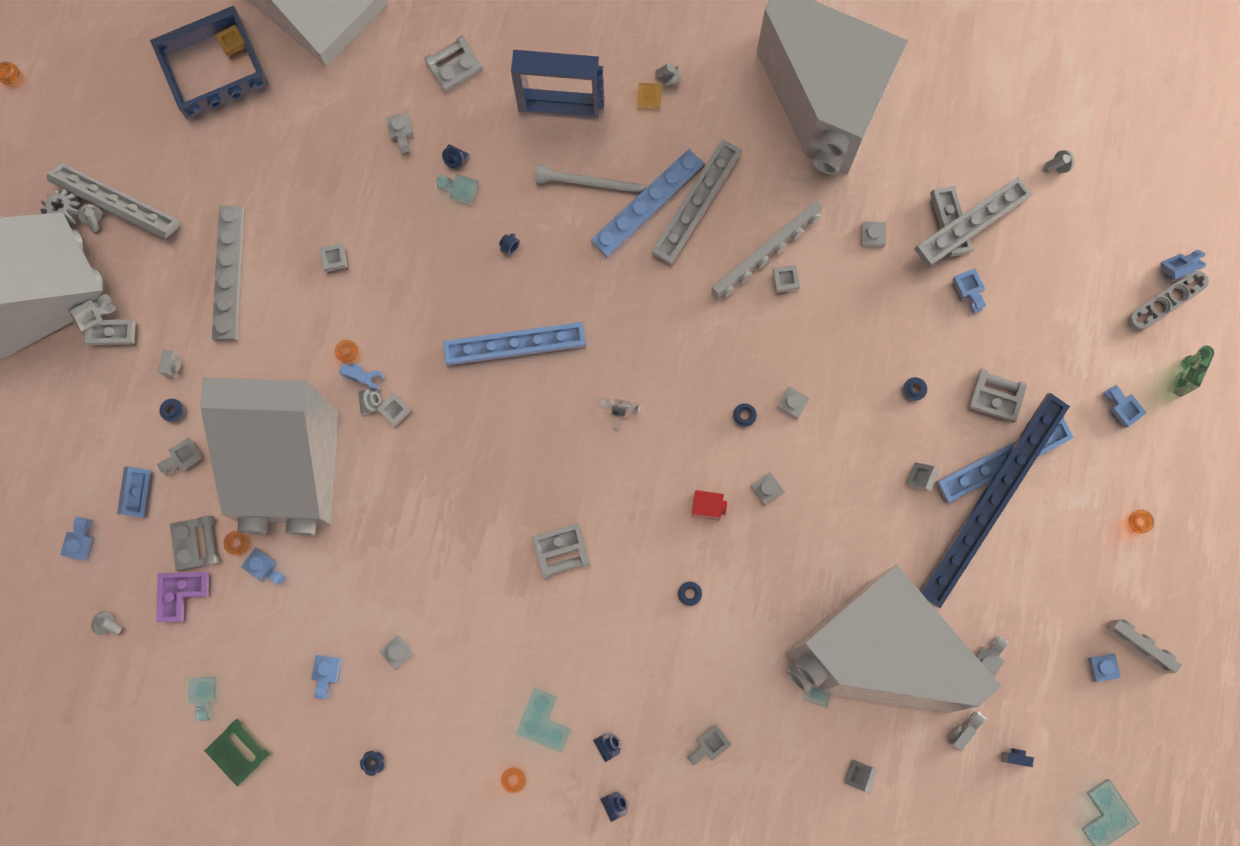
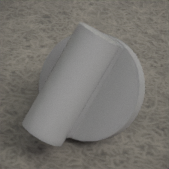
[655,63,681,87]
[1045,150,1074,173]
[78,204,102,232]
[358,388,381,415]
[91,611,122,635]

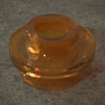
[0,62,20,84]
[334,340,358,363]
[1129,509,1154,534]
[223,531,248,555]
[501,767,526,793]

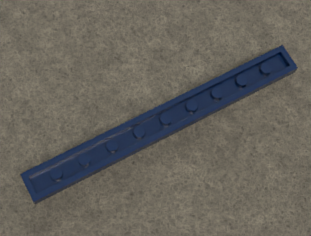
[920,393,1070,608]

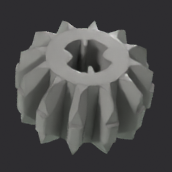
[40,189,82,224]

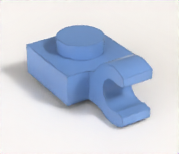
[1161,250,1206,280]
[952,268,986,313]
[338,363,384,390]
[1104,385,1147,428]
[60,516,93,561]
[241,547,286,585]
[311,655,341,700]

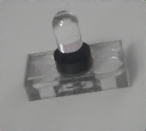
[599,397,640,431]

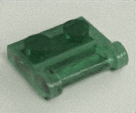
[1172,345,1214,397]
[204,719,271,787]

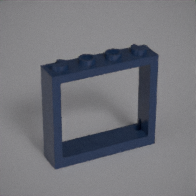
[150,5,269,118]
[511,49,605,118]

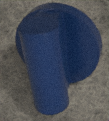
[442,144,470,168]
[593,732,621,762]
[600,792,628,822]

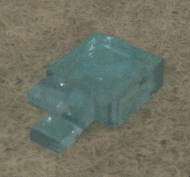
[436,174,479,204]
[188,676,216,721]

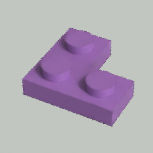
[156,572,209,623]

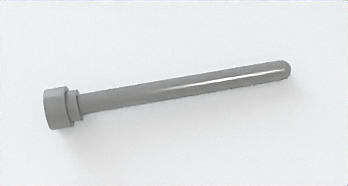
[535,164,645,193]

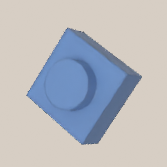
[1088,653,1121,682]

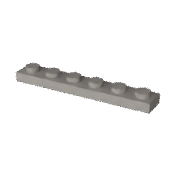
[652,139,742,265]
[46,162,179,239]
[914,177,1032,267]
[711,200,823,300]
[212,206,245,341]

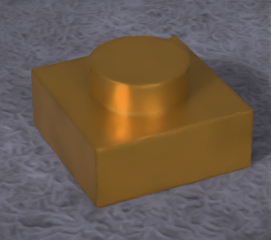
[215,25,246,57]

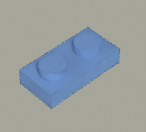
[117,466,151,518]

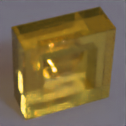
[638,83,661,109]

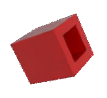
[691,490,727,521]

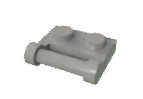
[424,35,483,93]
[969,368,1027,423]
[170,516,219,572]
[532,524,590,579]

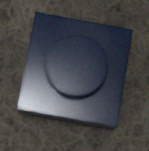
[1001,748,1034,767]

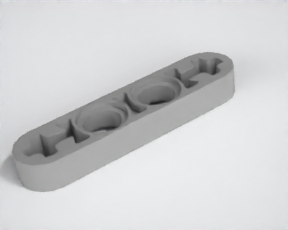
[1128,271,1209,331]

